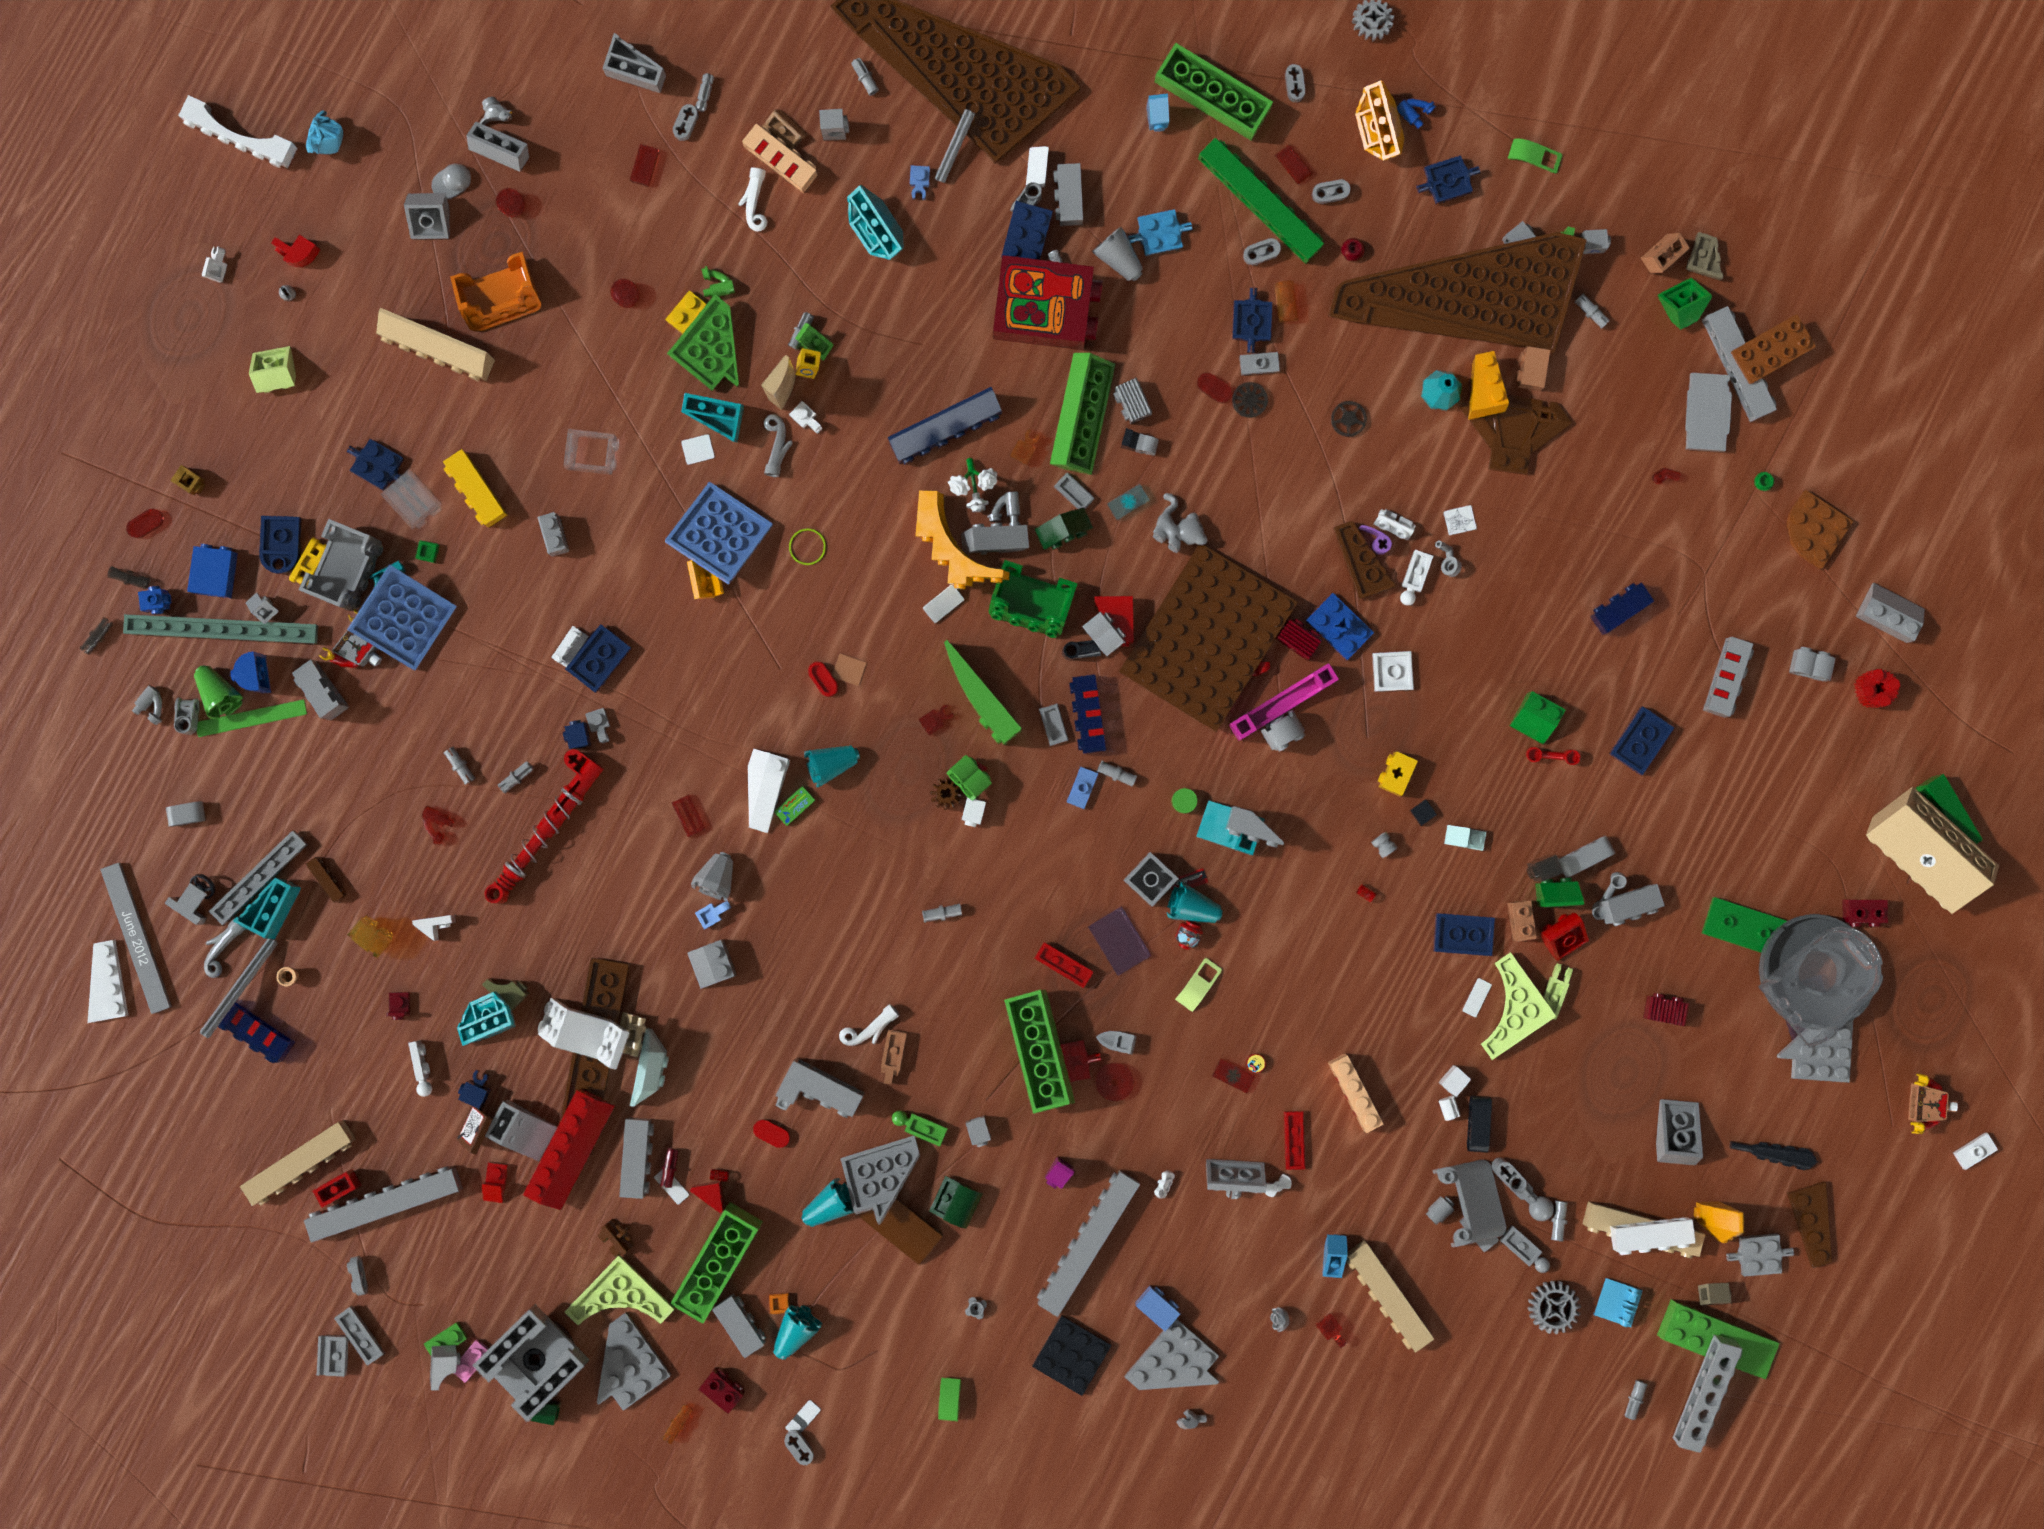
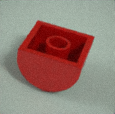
[1540,912,1589,961]

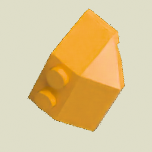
[1355,80,1405,161]

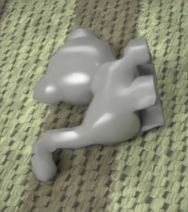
[1153,493,1208,553]

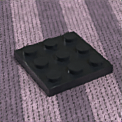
[1032,1315,1111,1396]

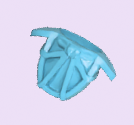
[306,110,343,155]

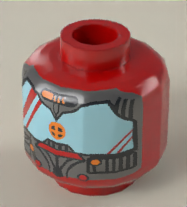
[1175,921,1203,950]

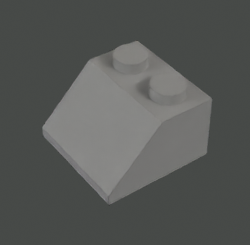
[404,193,449,239]
[687,939,737,989]

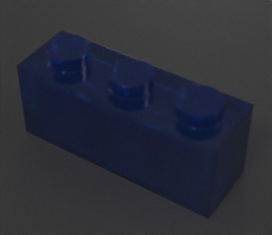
[1590,582,1654,635]

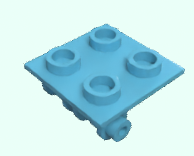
[1594,1278,1643,1327]

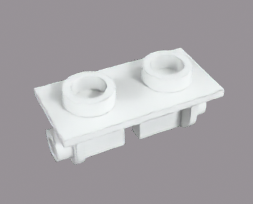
[1374,509,1416,540]
[551,626,589,667]

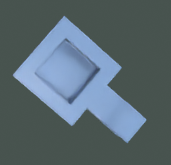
[695,901,732,929]

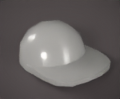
[431,163,471,199]

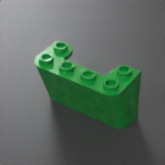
[988,560,1078,638]

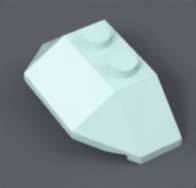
[630,1028,669,1107]

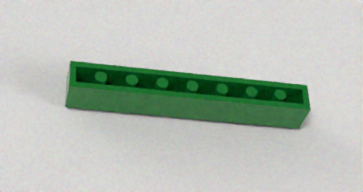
[1198,138,1324,264]

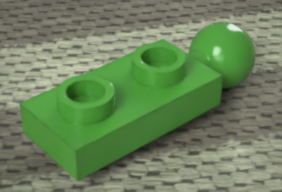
[892,1110,948,1147]

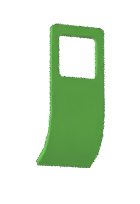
[1508,139,1562,173]

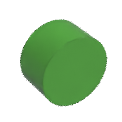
[1171,788,1197,814]

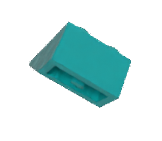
[1196,800,1265,855]

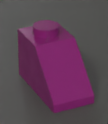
[1045,1156,1074,1189]

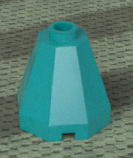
[1421,370,1462,411]

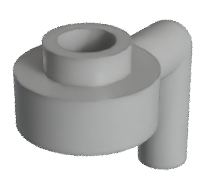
[1435,541,1462,577]

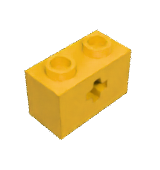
[1378,751,1418,796]

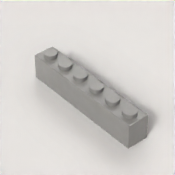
[1702,306,1777,422]

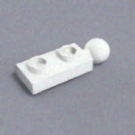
[1400,550,1433,606]
[409,1040,432,1097]

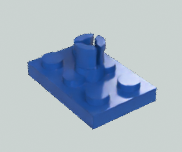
[1306,593,1374,660]

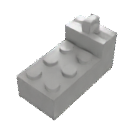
[775,1058,865,1118]

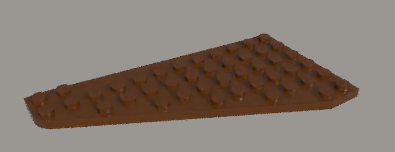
[830,0,1080,164]
[1328,232,1587,353]

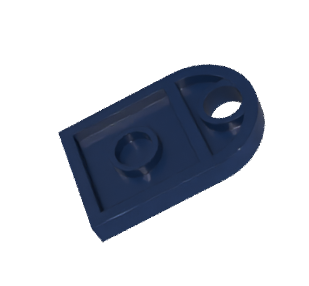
[259,516,302,574]

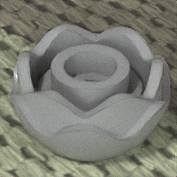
[1270,1307,1289,1332]

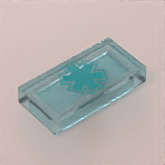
[1107,484,1149,520]

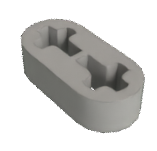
[1285,64,1305,102]
[673,104,698,141]
[784,1430,814,1465]

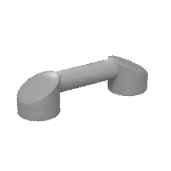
[1592,872,1627,920]

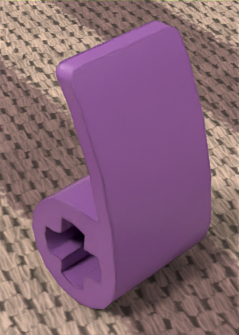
[1358,525,1392,555]

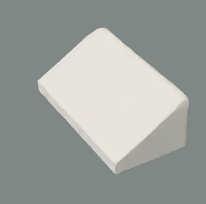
[1026,146,1049,188]
[923,585,965,624]

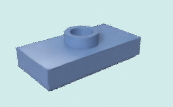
[1067,767,1098,809]

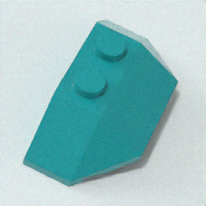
[847,185,904,260]
[457,991,516,1046]

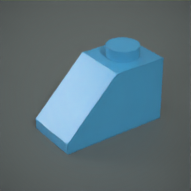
[1146,93,1169,132]
[1322,1234,1348,1278]

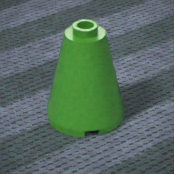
[194,665,243,720]

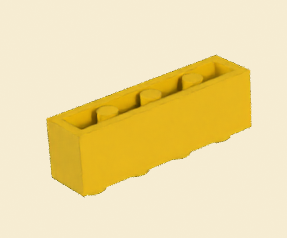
[443,449,508,527]

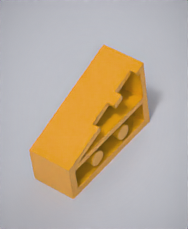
[1468,351,1509,420]

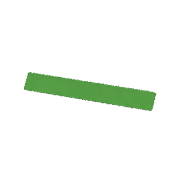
[197,700,307,737]

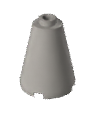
[1092,227,1143,281]

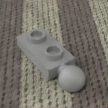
[1499,1225,1550,1273]

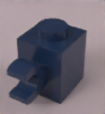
[458,1070,491,1109]

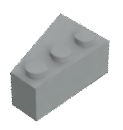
[602,33,666,93]
[292,660,349,721]

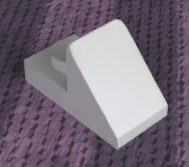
[412,915,456,941]

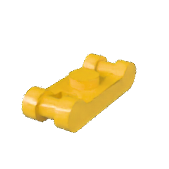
[289,537,327,587]

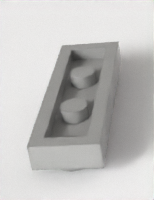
[334,1306,385,1366]

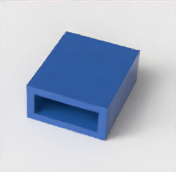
[187,544,238,599]

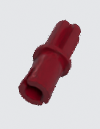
[660,1148,679,1188]

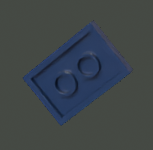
[1001,200,1053,260]
[565,624,632,693]
[1609,706,1674,775]
[1433,913,1495,956]

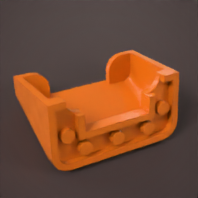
[450,252,541,332]

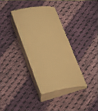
[761,355,796,409]

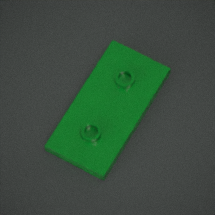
[1701,897,1786,953]

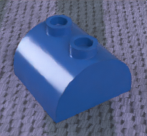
[231,651,271,693]

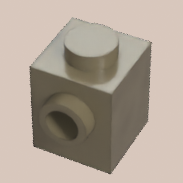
[1698,1283,1731,1305]

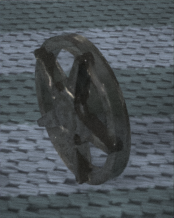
[1331,401,1367,437]

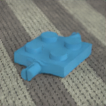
[1128,209,1192,256]

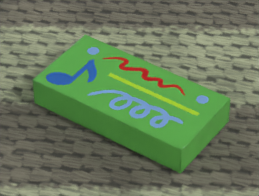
[774,786,816,826]

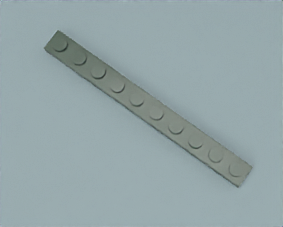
[123,614,318,644]

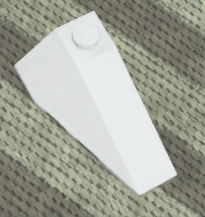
[748,749,790,833]

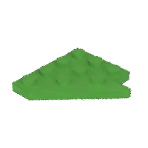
[667,294,739,391]

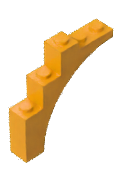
[916,491,1010,589]

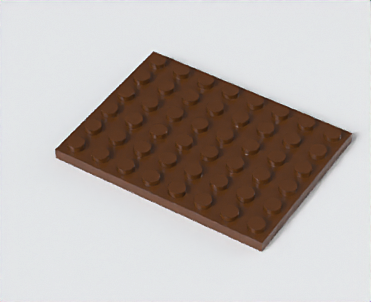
[1119,545,1298,732]

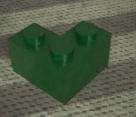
[1035,507,1093,550]

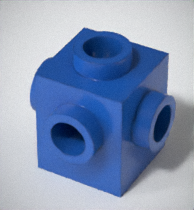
[138,586,171,615]

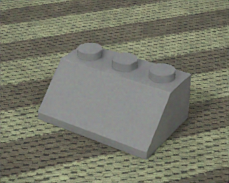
[1855,583,1925,643]

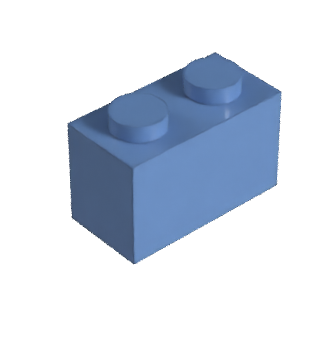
[1135,1285,1180,1332]

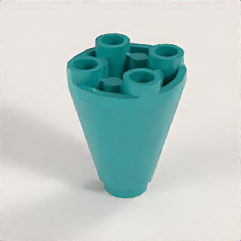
[773,1305,822,1360]

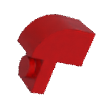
[271,234,321,268]

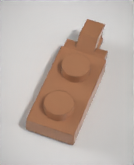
[881,1030,907,1085]

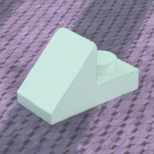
[1444,825,1486,851]

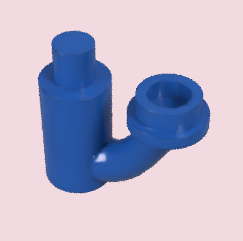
[1397,99,1436,129]

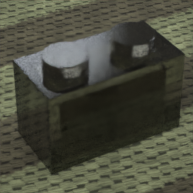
[1526,855,1564,882]

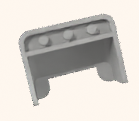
[1432,1160,1506,1247]

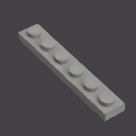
[209,830,308,925]

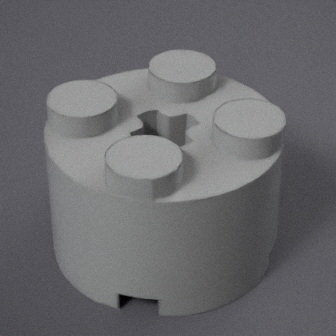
[1260,710,1305,752]

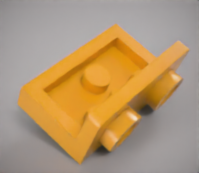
[687,560,724,599]

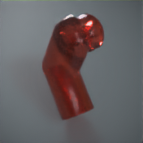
[1652,467,1681,485]

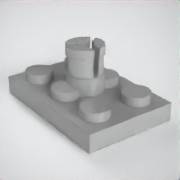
[1206,1159,1266,1199]

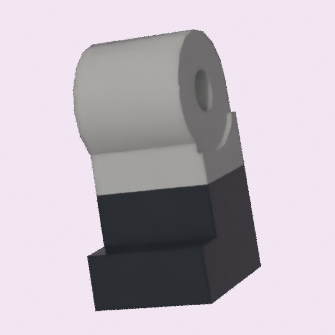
[1121,428,1159,455]

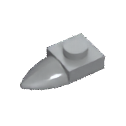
[1096,1031,1137,1055]

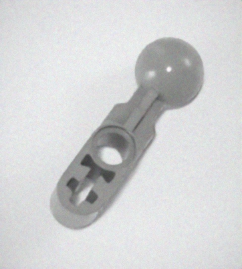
[1492,1157,1554,1221]

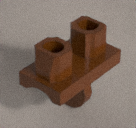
[598,1218,634,1257]

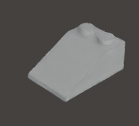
[1656,1099,1703,1165]

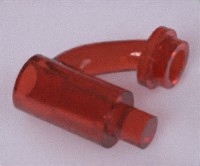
[422,806,455,845]

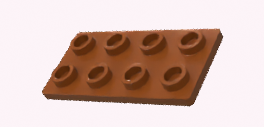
[1731,314,1816,384]

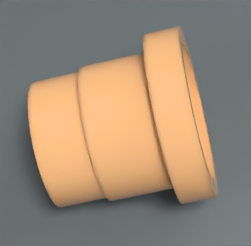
[277,967,299,986]

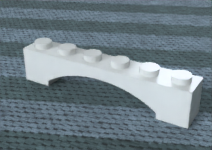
[178,95,297,168]

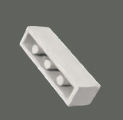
[1610,1217,1695,1255]

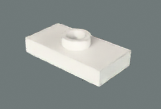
[1953,1133,1998,1170]

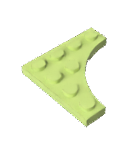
[1481,952,1556,1060]
[565,1255,675,1325]

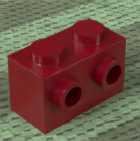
[1842,899,1888,927]
[698,1367,745,1414]

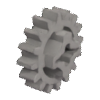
[1352,0,1394,41]

